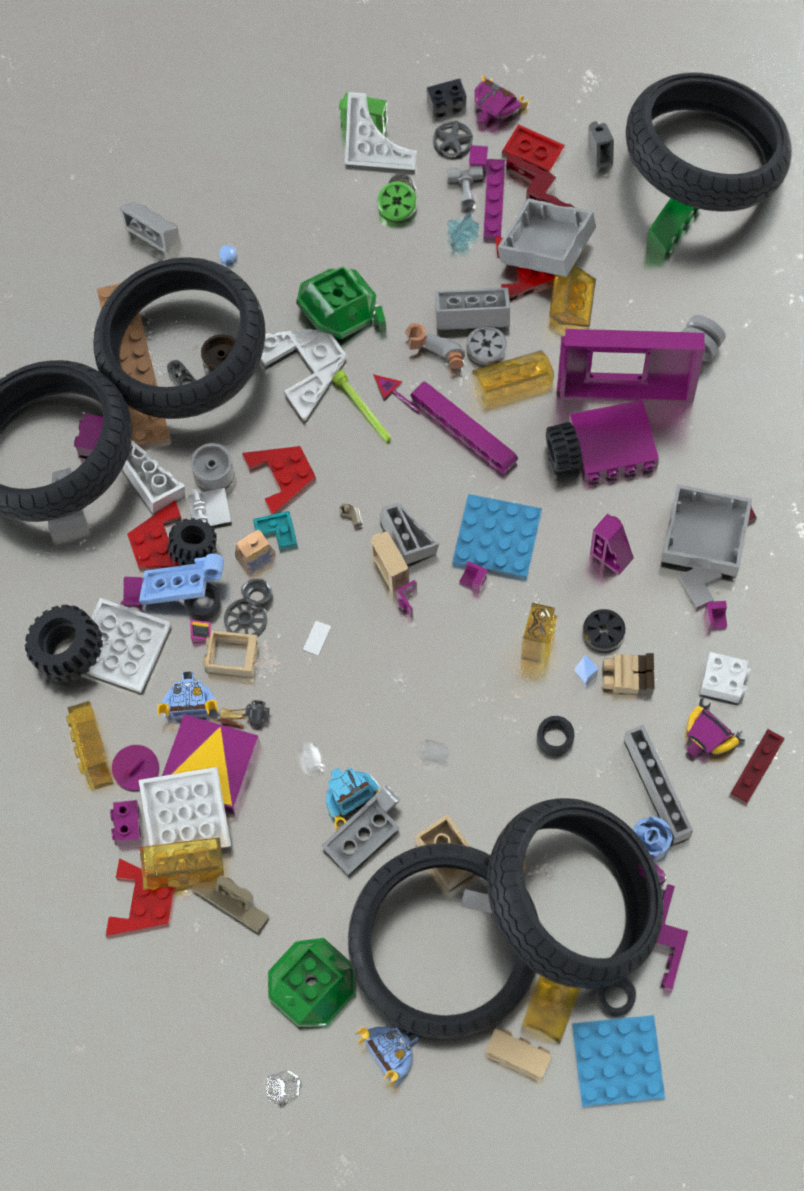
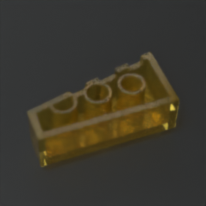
[66,701,114,791]

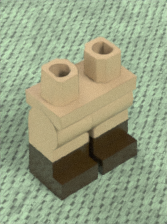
[603,653,655,695]

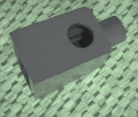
[588,121,614,167]

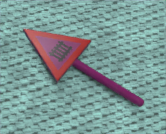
[373,374,420,411]

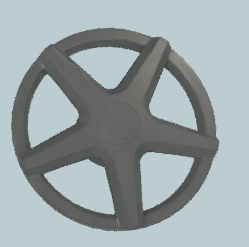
[433,120,473,156]

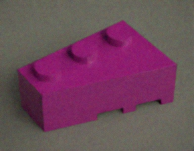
[590,513,634,574]

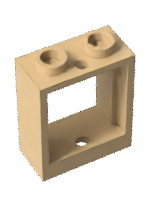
[370,531,409,591]
[203,630,259,678]

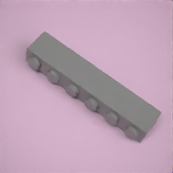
[624,724,693,844]

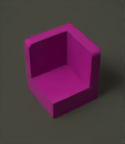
[469,145,488,173]
[459,561,488,593]
[705,600,727,631]

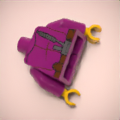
[474,76,529,125]

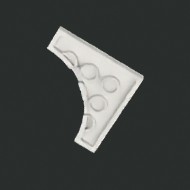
[345,92,417,170]

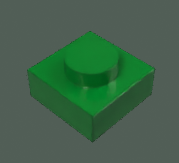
[372,306,387,332]

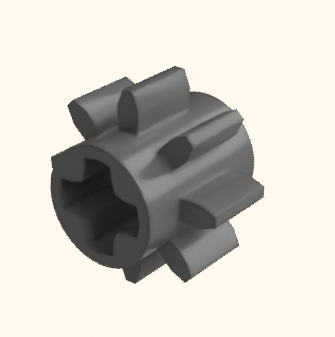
[245,700,270,724]

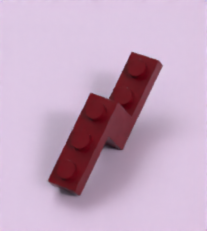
[506,154,575,208]

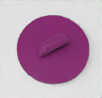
[112,745,159,790]

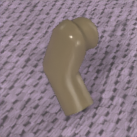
[339,504,363,527]

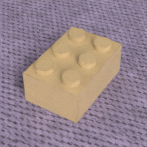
[414,814,473,890]

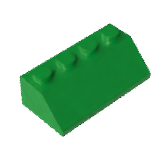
[646,198,701,258]

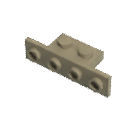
[191,873,269,933]

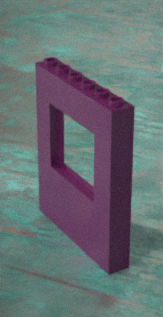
[557,329,705,402]

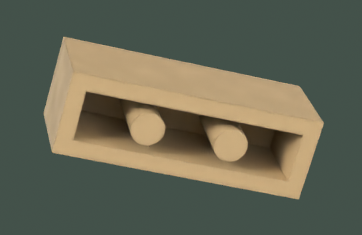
[485,1028,552,1081]

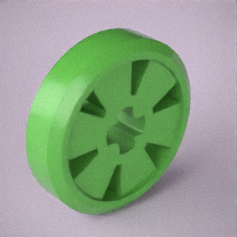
[377,181,417,222]

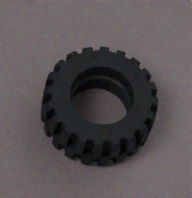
[25,605,103,682]

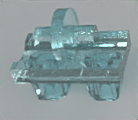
[447,213,479,248]

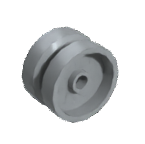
[682,315,726,361]
[191,443,234,491]

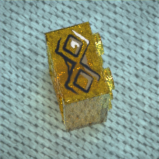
[521,602,558,664]

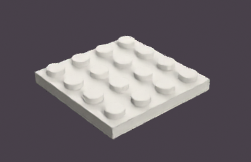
[86,598,171,693]
[139,767,231,859]

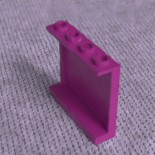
[569,400,659,482]

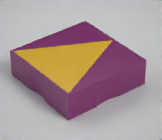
[162,714,260,815]

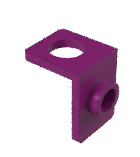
[120,576,143,606]
[397,579,417,617]

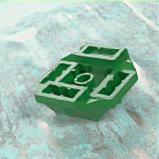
[296,266,377,339]
[268,938,356,1027]

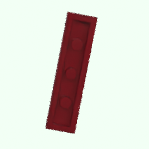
[730,729,785,805]

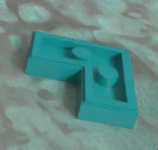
[253,511,298,551]

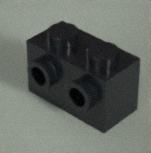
[427,78,466,114]

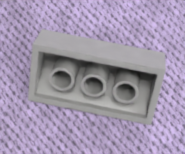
[435,288,510,330]

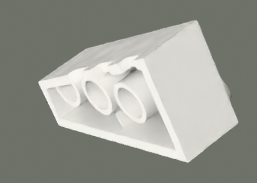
[122,441,185,513]

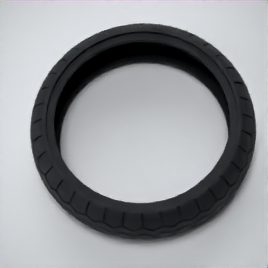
[626,72,792,212]
[93,257,266,419]
[0,360,132,522]
[487,798,664,989]
[348,843,539,1039]

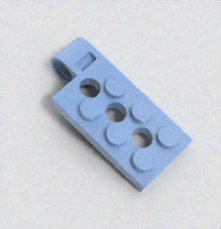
[139,554,224,605]

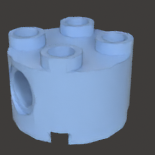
[633,816,672,862]

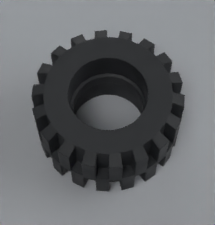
[546,422,582,473]
[168,518,217,566]

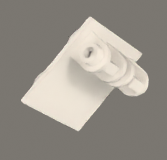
[188,488,231,526]

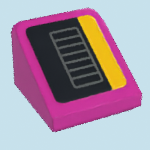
[190,620,211,643]

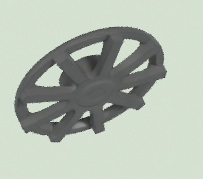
[224,599,267,635]

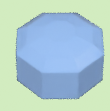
[219,245,237,264]

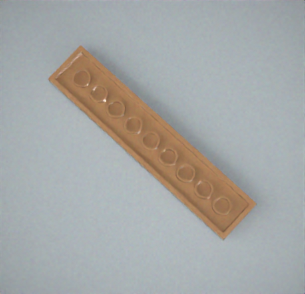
[97,283,171,448]

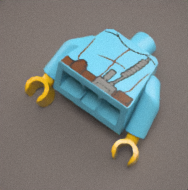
[326,768,380,829]

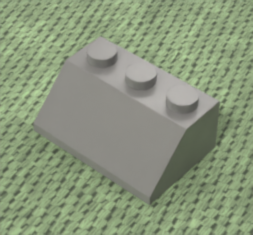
[120,202,180,252]

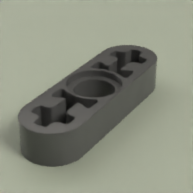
[167,360,196,386]

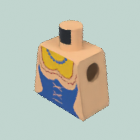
[235,530,275,571]

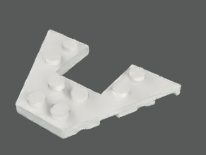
[261,329,347,422]

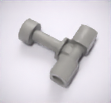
[447,166,483,207]

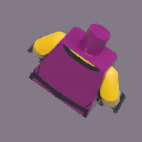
[687,698,748,758]

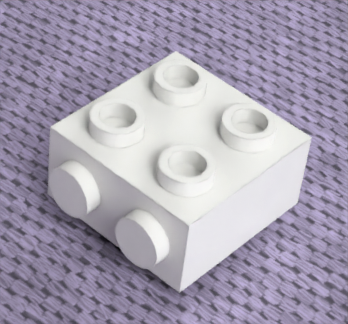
[700,652,751,703]

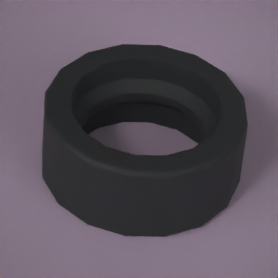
[184,583,221,620]
[537,716,575,755]
[597,978,636,1017]

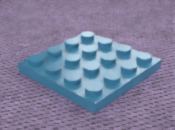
[452,494,542,579]
[572,1015,665,1107]

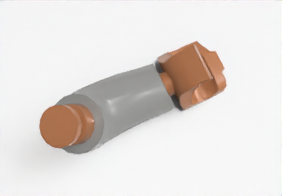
[405,323,465,369]

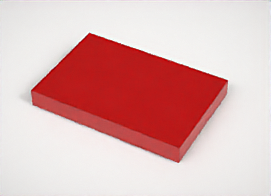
[502,124,565,173]

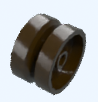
[201,334,236,375]

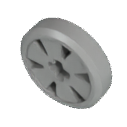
[466,327,507,365]

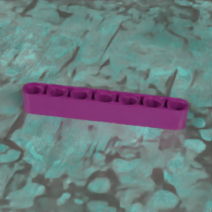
[410,381,518,473]

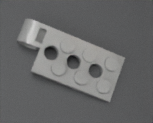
[321,784,401,875]

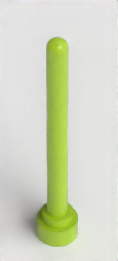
[332,370,391,442]

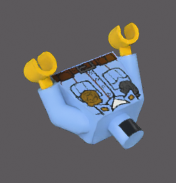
[157,672,219,718]
[355,1027,418,1086]

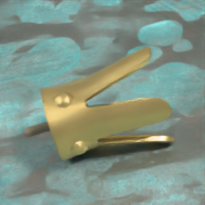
[216,708,246,728]

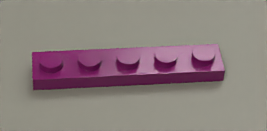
[483,159,505,240]

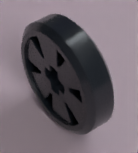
[583,609,626,651]

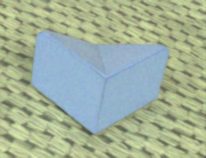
[575,655,598,684]

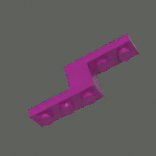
[655,884,688,993]

